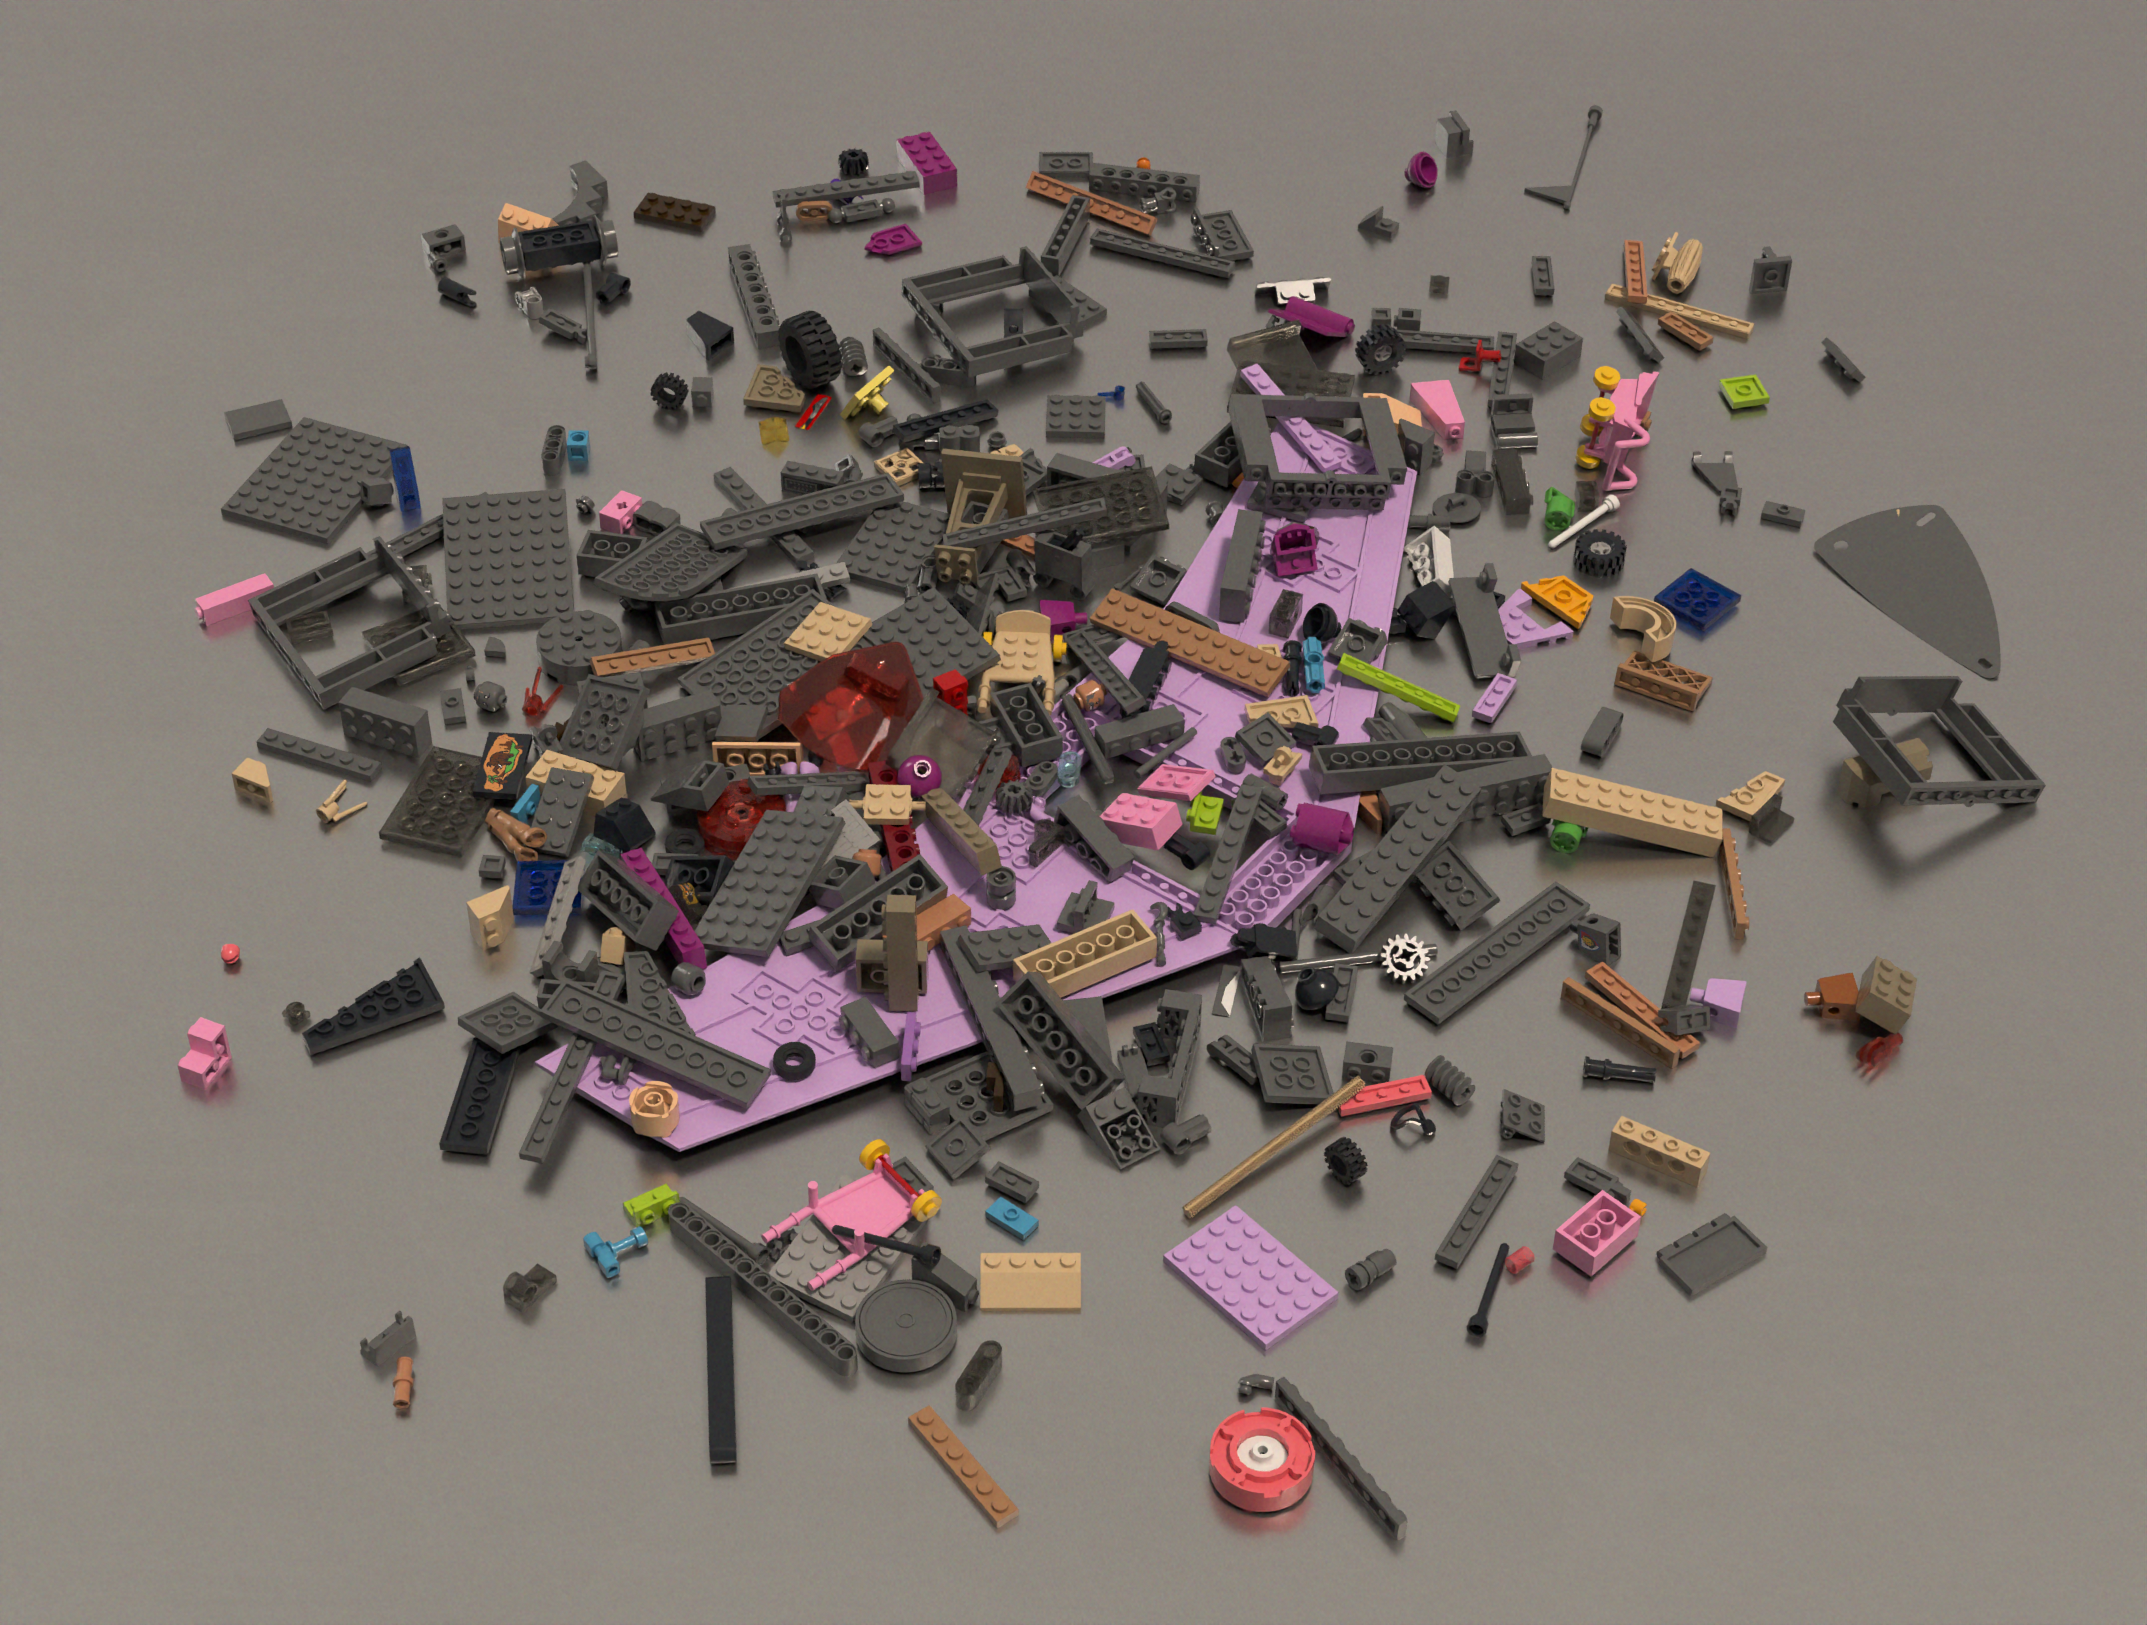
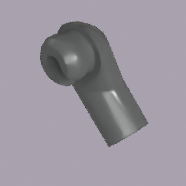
[1238,1374,1274,1395]

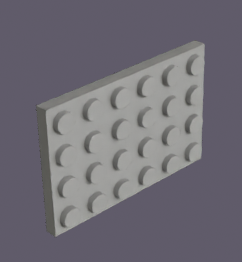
[769,1174,928,1323]

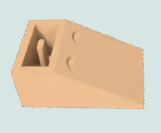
[1362,393,1422,436]

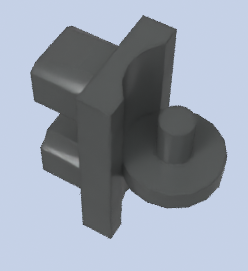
[530,724,563,758]

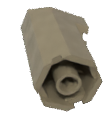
[1837,738,1933,808]

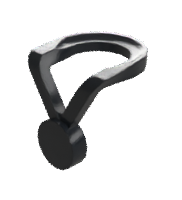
[1391,1102,1436,1135]

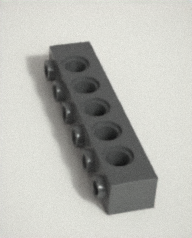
[1089,163,1200,202]

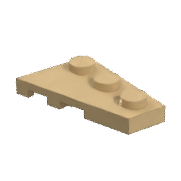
[1244,695,1319,728]
[1716,771,1785,823]

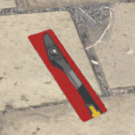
[795,394,832,430]

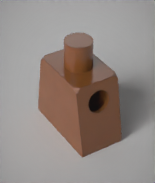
[1804,973,1861,1021]

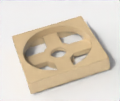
[874,448,923,486]

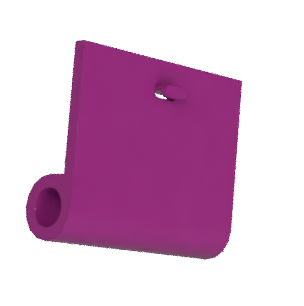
[1268,296,1355,337]

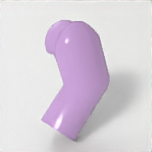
[1030,797,1051,827]

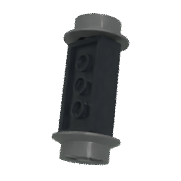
[500,215,618,280]

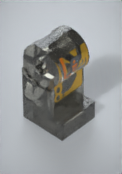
[668,882,708,925]

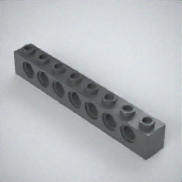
[728,244,780,349]

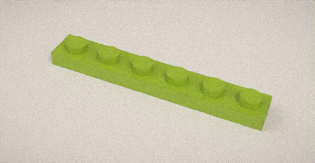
[1337,653,1460,722]

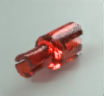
[1856,1033,1903,1067]

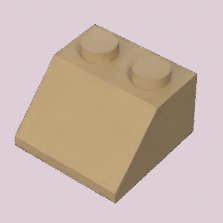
[466,885,514,951]

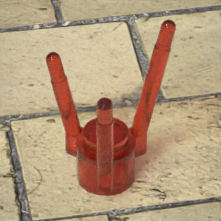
[522,667,563,717]

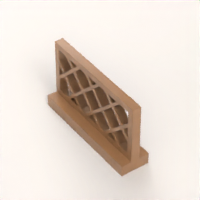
[1614,650,1713,711]

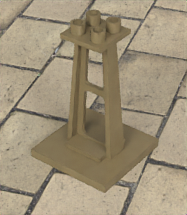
[934,448,1027,584]

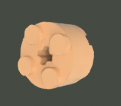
[629,1081,680,1138]

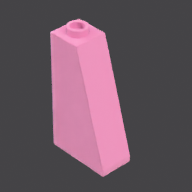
[1410,380,1465,440]

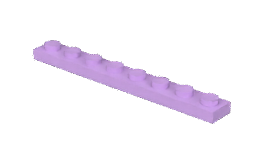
[1240,364,1342,473]

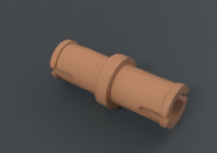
[393,1357,414,1409]

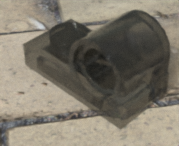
[1028,819,1064,868]
[503,1263,557,1313]

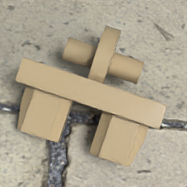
[1263,746,1302,786]

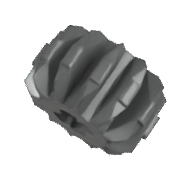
[996,779,1033,815]

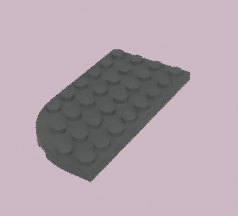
[594,523,748,601]

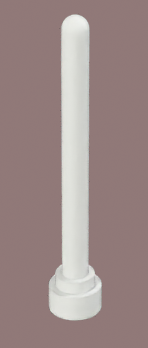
[1548,494,1620,549]

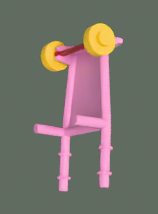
[761,1139,942,1291]

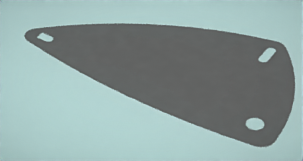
[1814,505,2001,679]

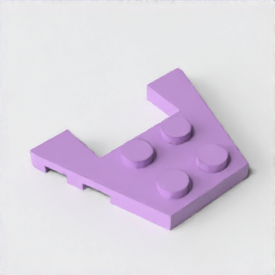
[1498,588,1574,649]

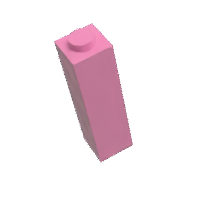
[194,573,274,626]

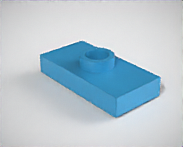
[510,784,541,823]
[985,1196,1039,1240]

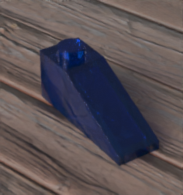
[389,446,421,512]

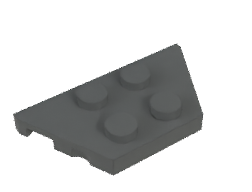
[1020,448,1047,496]

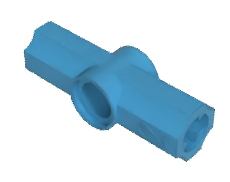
[1302,637,1325,693]

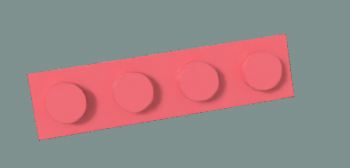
[1337,1075,1432,1117]

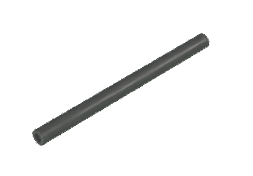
[1279,944,1438,974]

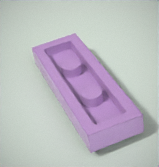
[1472,673,1517,723]

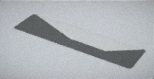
[1212,964,1241,1017]

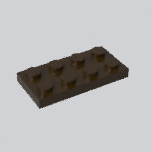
[633,193,716,232]

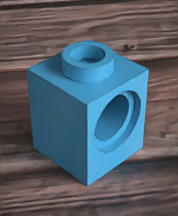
[567,430,590,461]

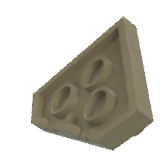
[743,364,805,412]

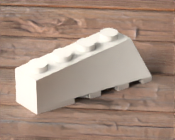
[1404,526,1454,597]

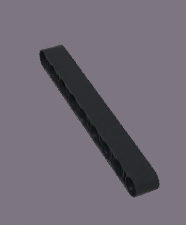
[705,1276,737,1464]

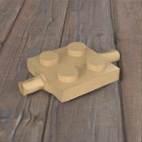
[849,784,926,825]

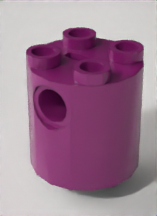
[1290,802,1354,855]

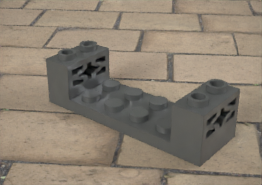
[1134,989,1202,1128]

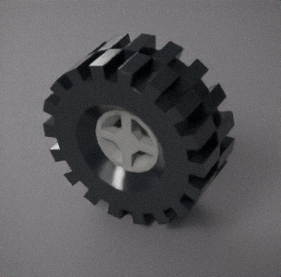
[1355,324,1407,375]
[1573,529,1627,577]

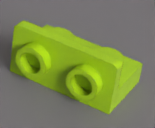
[1186,791,1224,835]
[623,1183,680,1228]

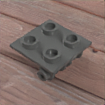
[1500,1089,1545,1143]

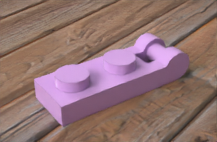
[1092,446,1136,470]

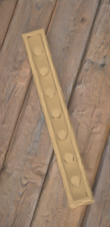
[1605,284,1755,339]

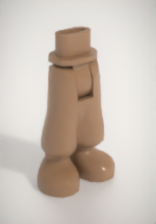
[485,808,547,867]

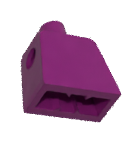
[1040,600,1087,641]

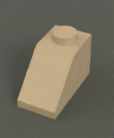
[232,757,273,803]
[600,927,636,965]

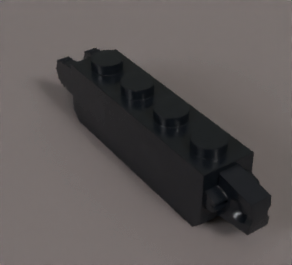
[1119,640,1172,719]

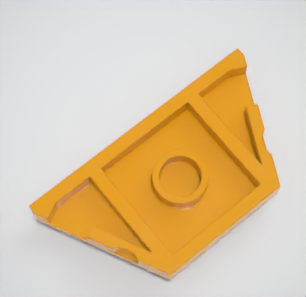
[1521,575,1594,629]

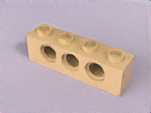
[1608,1116,1711,1188]

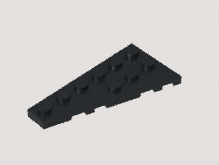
[302,957,445,1055]

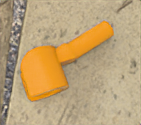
[1629,1199,1647,1217]

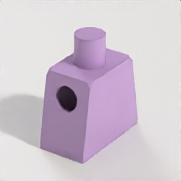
[1690,978,1746,1028]

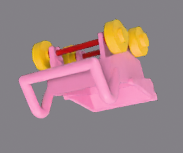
[1575,366,1659,491]

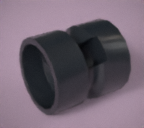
[918,462,945,489]

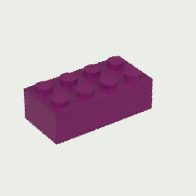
[897,132,957,195]

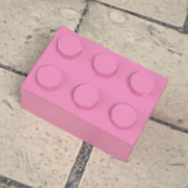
[1099,793,1183,850]
[1553,1190,1641,1276]

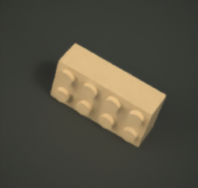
[526,750,626,817]

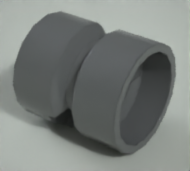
[986,866,1016,909]

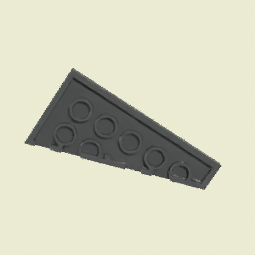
[624,951,696,1061]

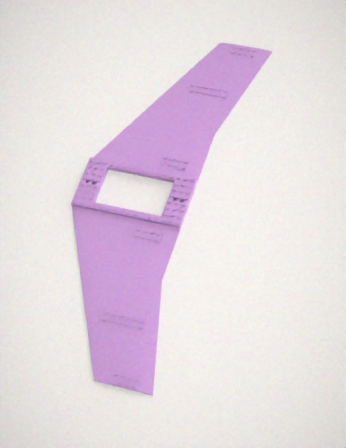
[535,422,1417,1152]

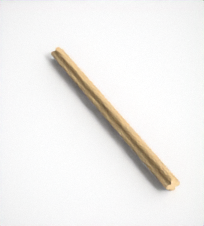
[1182,1076,1365,1219]

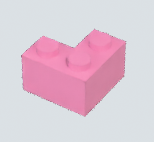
[178,1017,232,1090]

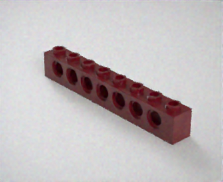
[868,760,920,872]

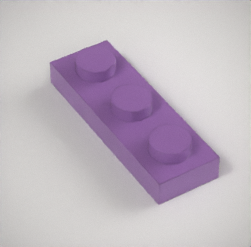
[901,1012,921,1081]

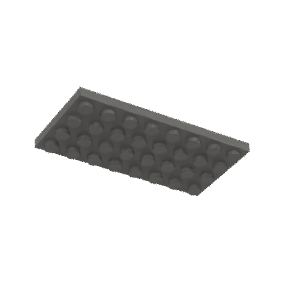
[695,810,846,957]

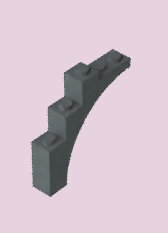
[552,160,608,225]

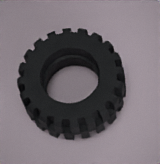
[778,310,843,389]

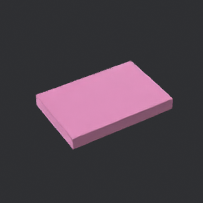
[1137,764,1216,801]

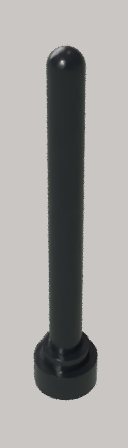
[832,1225,941,1266]
[1466,1243,1510,1337]

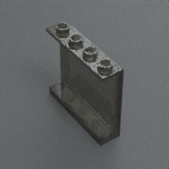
[885,688,1000,801]

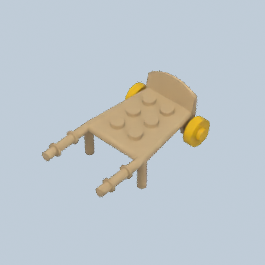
[977,610,1067,715]

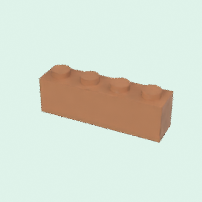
[882,893,971,951]

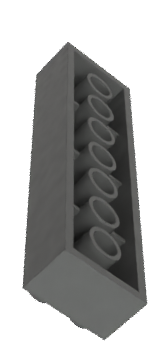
[654,574,827,645]
[1379,754,1553,835]

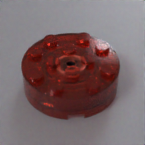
[697,779,786,861]

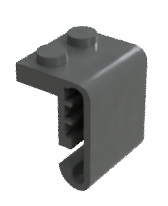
[1491,393,1538,449]

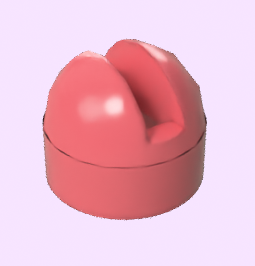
[221,944,240,964]

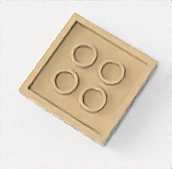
[784,602,873,663]

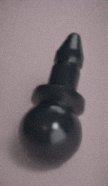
[808,747,825,768]

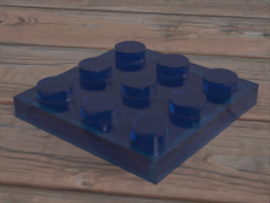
[1654,568,1741,631]
[512,860,585,915]

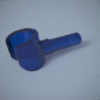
[1097,385,1125,401]

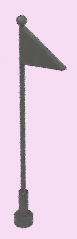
[1524,105,1603,209]

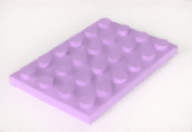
[1163,1205,1339,1351]

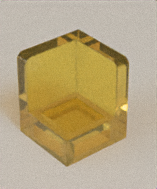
[758,417,789,445]

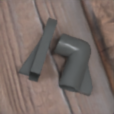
[600,1055,637,1085]

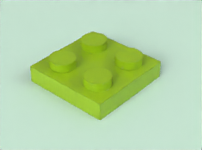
[1719,374,1770,409]

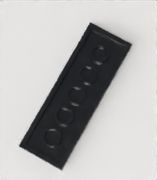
[439,1037,521,1155]

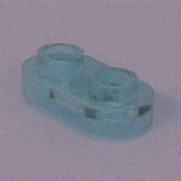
[1057,751,1081,788]

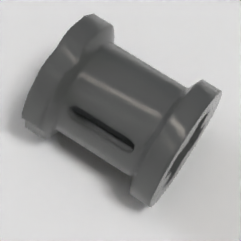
[1205,501,1224,527]

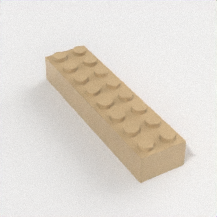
[1542,768,1722,858]

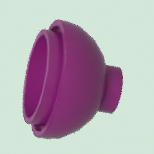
[1404,152,1438,188]
[897,755,942,799]

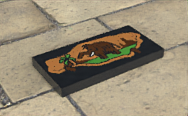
[473,732,533,799]

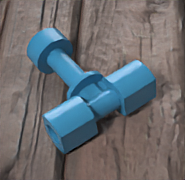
[583,1226,648,1278]

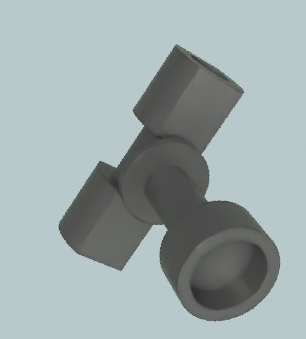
[898,413,939,450]

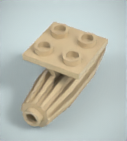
[1651,232,1703,294]

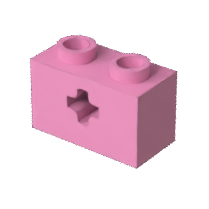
[599,490,642,534]

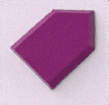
[864,223,923,255]

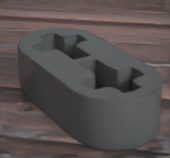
[1220,737,1246,772]

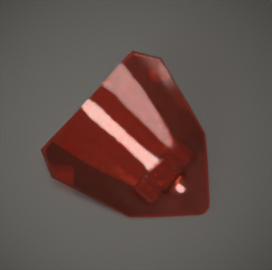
[778,642,924,773]

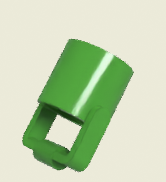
[1544,487,1575,531]
[1550,819,1588,854]

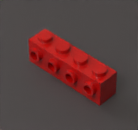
[933,669,969,748]

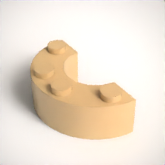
[1610,596,1676,662]

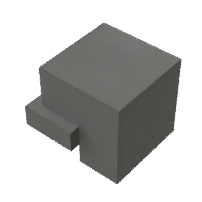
[1435,111,1474,158]

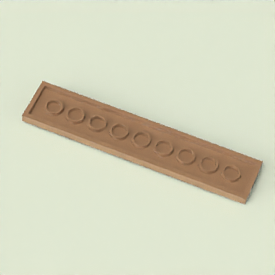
[1090,588,1290,697]

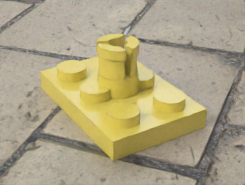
[840,366,894,420]

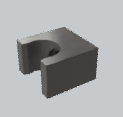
[542,941,599,983]

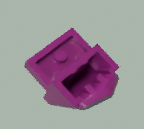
[1270,522,1318,577]

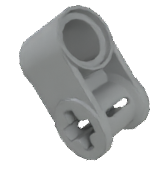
[515,287,544,319]

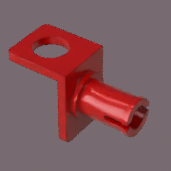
[1459,340,1501,371]

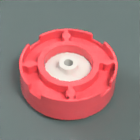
[1209,1407,1315,1512]

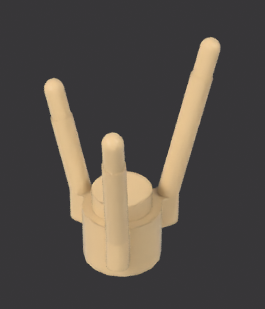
[316,780,367,823]

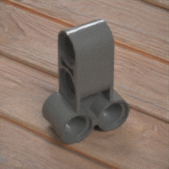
[1455,450,1495,498]

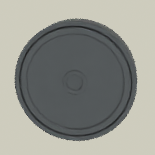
[855,1279,957,1372]

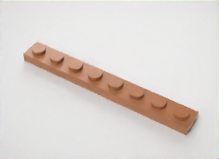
[1025,171,1158,236]

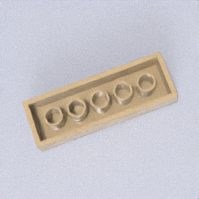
[1013,909,1157,998]

